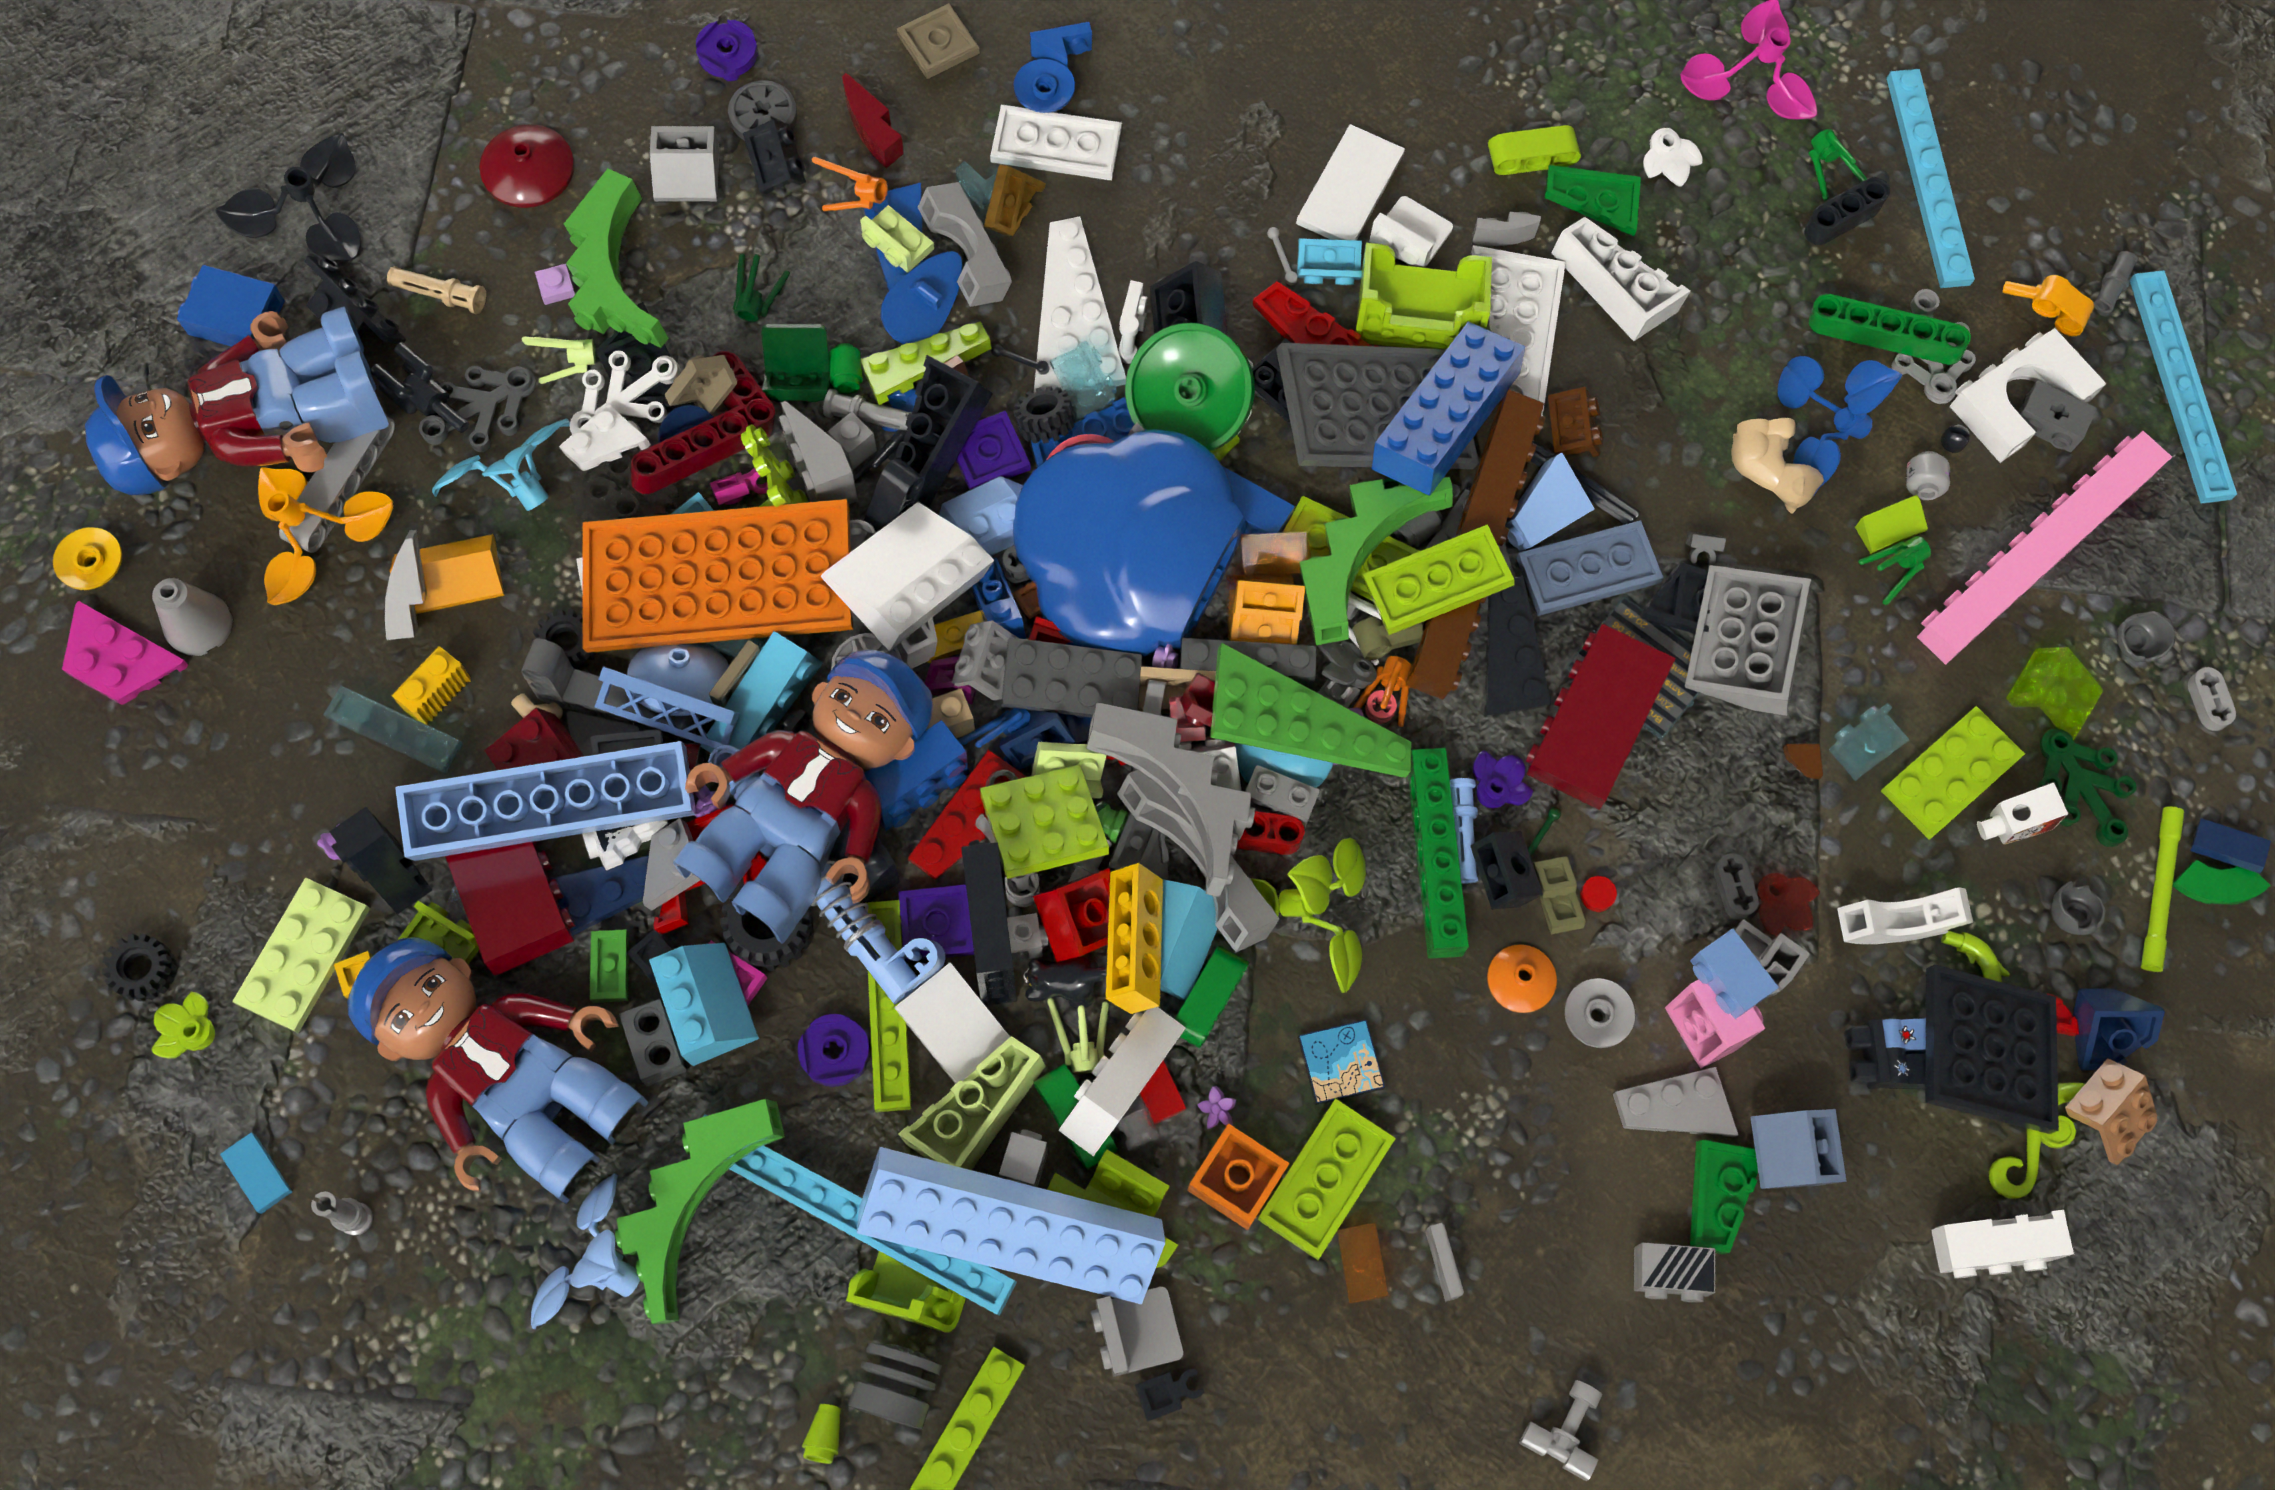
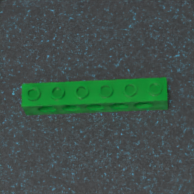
[1408,748,1469,959]

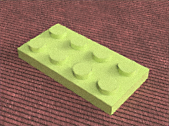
[232,878,370,1033]

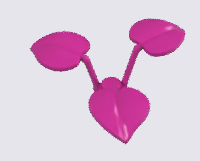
[1680,0,1817,119]

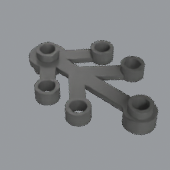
[419,366,536,452]

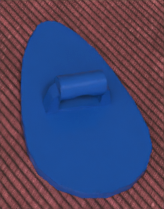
[881,251,962,344]

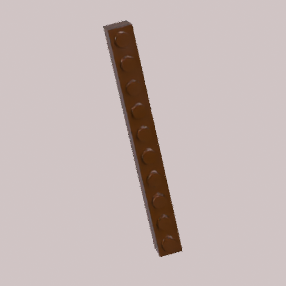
[1406,389,1545,700]

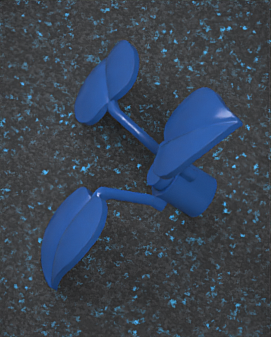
[1778,356,1903,496]

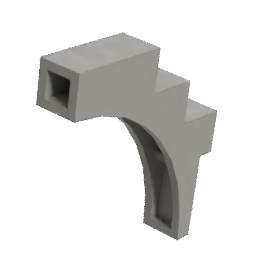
[1086,702,1255,897]

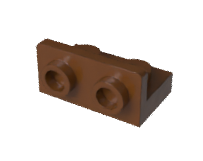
[1548,387,1603,457]

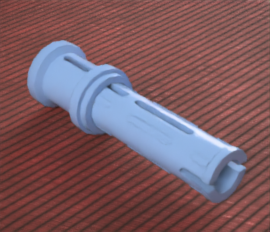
[1450,778,1478,884]

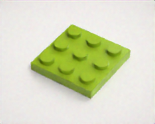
[980,765,1109,879]

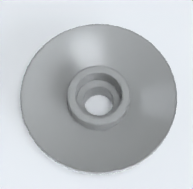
[1564,978,1635,1048]

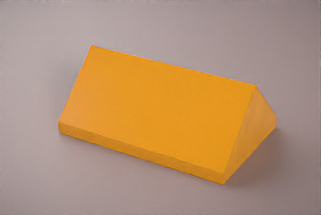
[389,534,504,614]

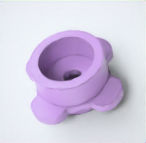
[1152,644,1179,669]

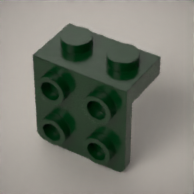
[761,324,830,402]

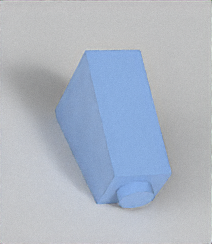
[1505,453,1594,552]

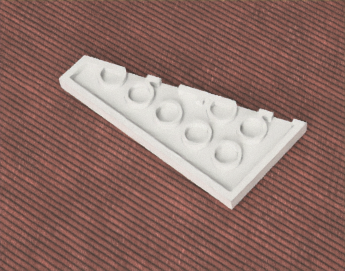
[1034,216,1126,396]
[1471,245,1566,416]

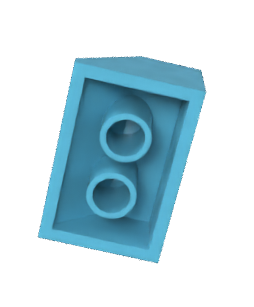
[649,943,759,1066]

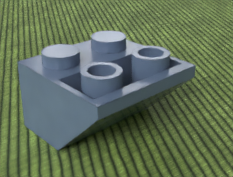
[1751,1109,1847,1189]

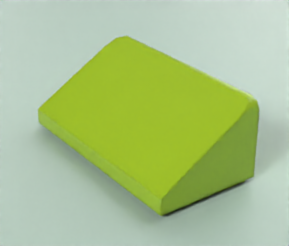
[1855,495,1928,554]

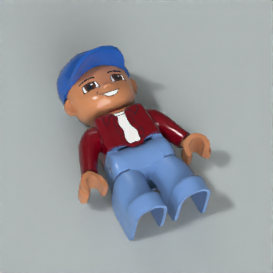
[85,306,389,495]
[673,650,934,944]
[347,937,648,1204]

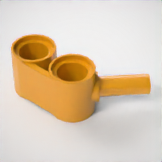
[2003,275,2094,336]

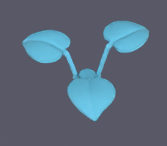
[432,419,570,511]

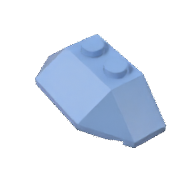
[939,476,1023,556]

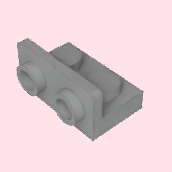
[952,620,1018,700]
[1245,766,1319,830]

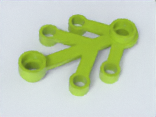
[741,425,808,507]

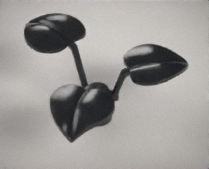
[215,133,361,261]

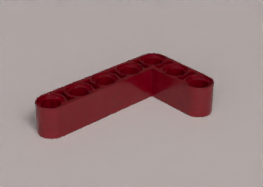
[631,351,775,494]

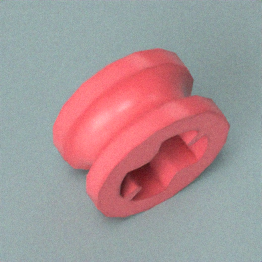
[1365,690,1397,724]

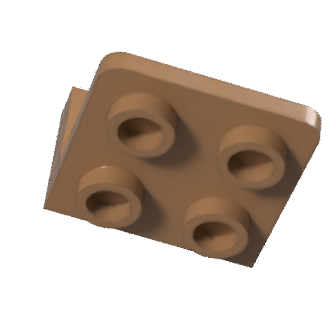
[2065,1058,2157,1165]

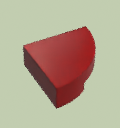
[2047,993,2079,1036]

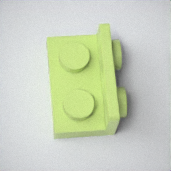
[860,205,934,273]
[1031,742,1107,798]

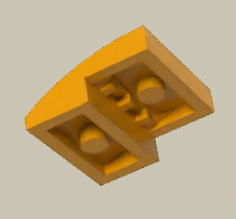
[1229,580,1305,645]

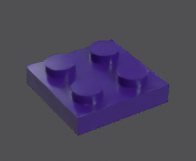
[956,411,1031,490]
[899,885,974,962]

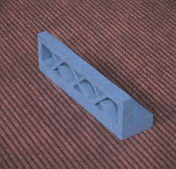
[595,667,740,748]

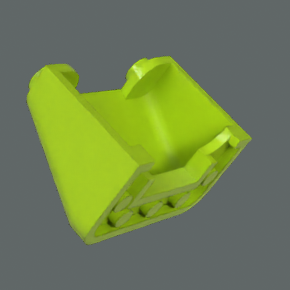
[1356,243,1492,349]
[846,1251,966,1333]

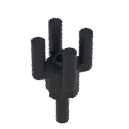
[370,342,469,433]

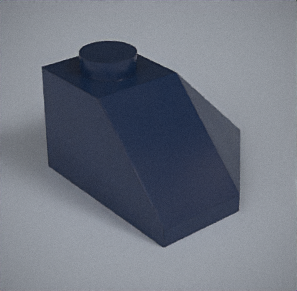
[2073,988,2165,1070]

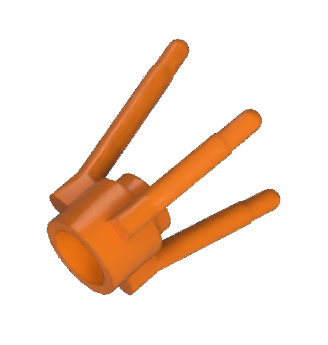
[812,157,888,211]
[1353,656,1412,727]

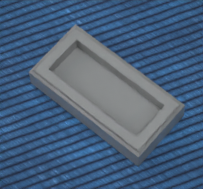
[1425,1223,1464,1302]

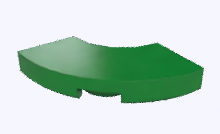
[2173,859,2271,905]

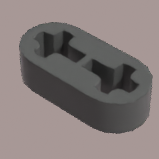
[1714,853,1759,919]

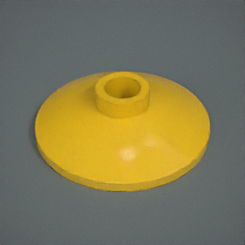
[53,527,122,590]

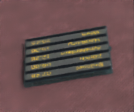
[1565,596,1700,741]

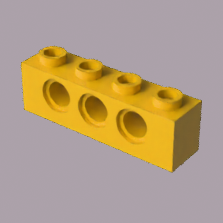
[1106,863,1163,1014]

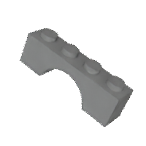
[918,182,1012,307]

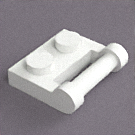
[1119,280,1148,364]

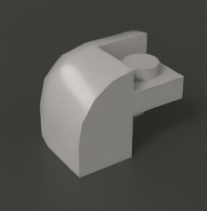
[1735,919,1810,998]

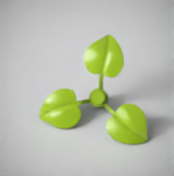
[1278,838,1366,993]

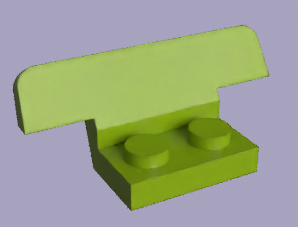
[1047,1150,1178,1268]

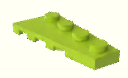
[861,321,992,405]

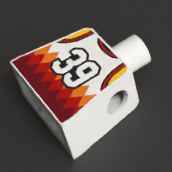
[1977,783,2068,844]

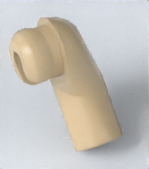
[511,694,563,720]

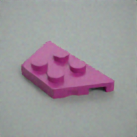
[62,601,188,705]

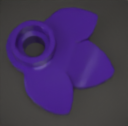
[1472,750,1533,808]

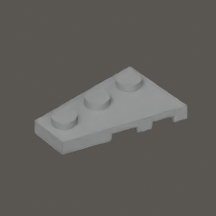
[1613,1067,1738,1137]

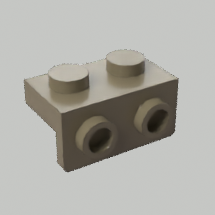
[665,355,737,415]

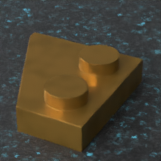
[984,165,1046,236]

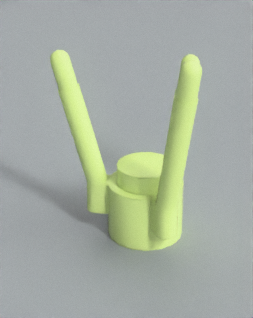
[522,336,596,384]
[1047,998,1109,1074]

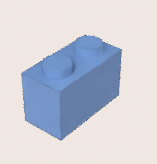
[1690,929,1779,1020]

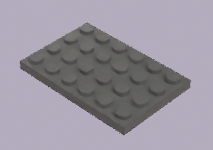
[1276,343,1479,469]

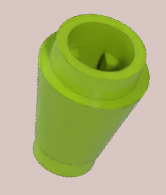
[802,1404,841,1464]

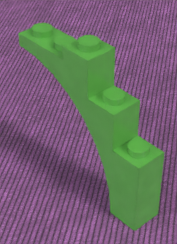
[564,168,668,348]
[1299,477,1453,645]
[615,1099,785,1324]

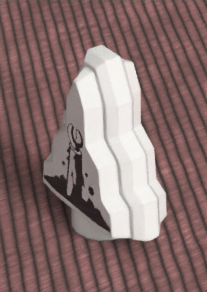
[582,820,668,870]

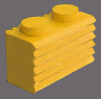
[391,646,471,726]

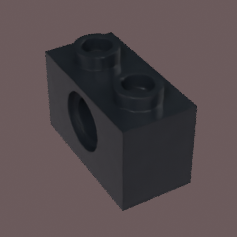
[1470,831,1543,910]

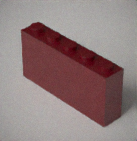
[1526,624,1676,810]
[445,840,575,976]

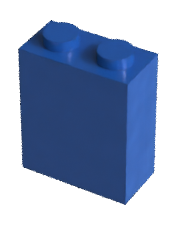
[177,265,285,346]

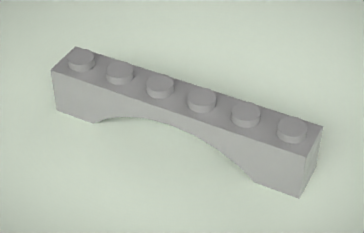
[1117,770,1279,952]

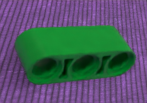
[1175,945,1250,1049]
[1033,1063,1118,1170]

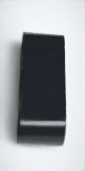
[1804,177,1890,245]
[863,457,925,533]

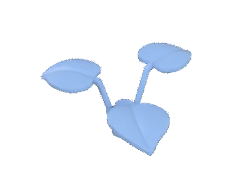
[531,1173,640,1330]

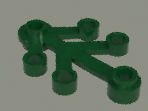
[2037,729,2137,847]

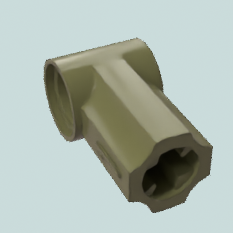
[1352,617,1423,661]

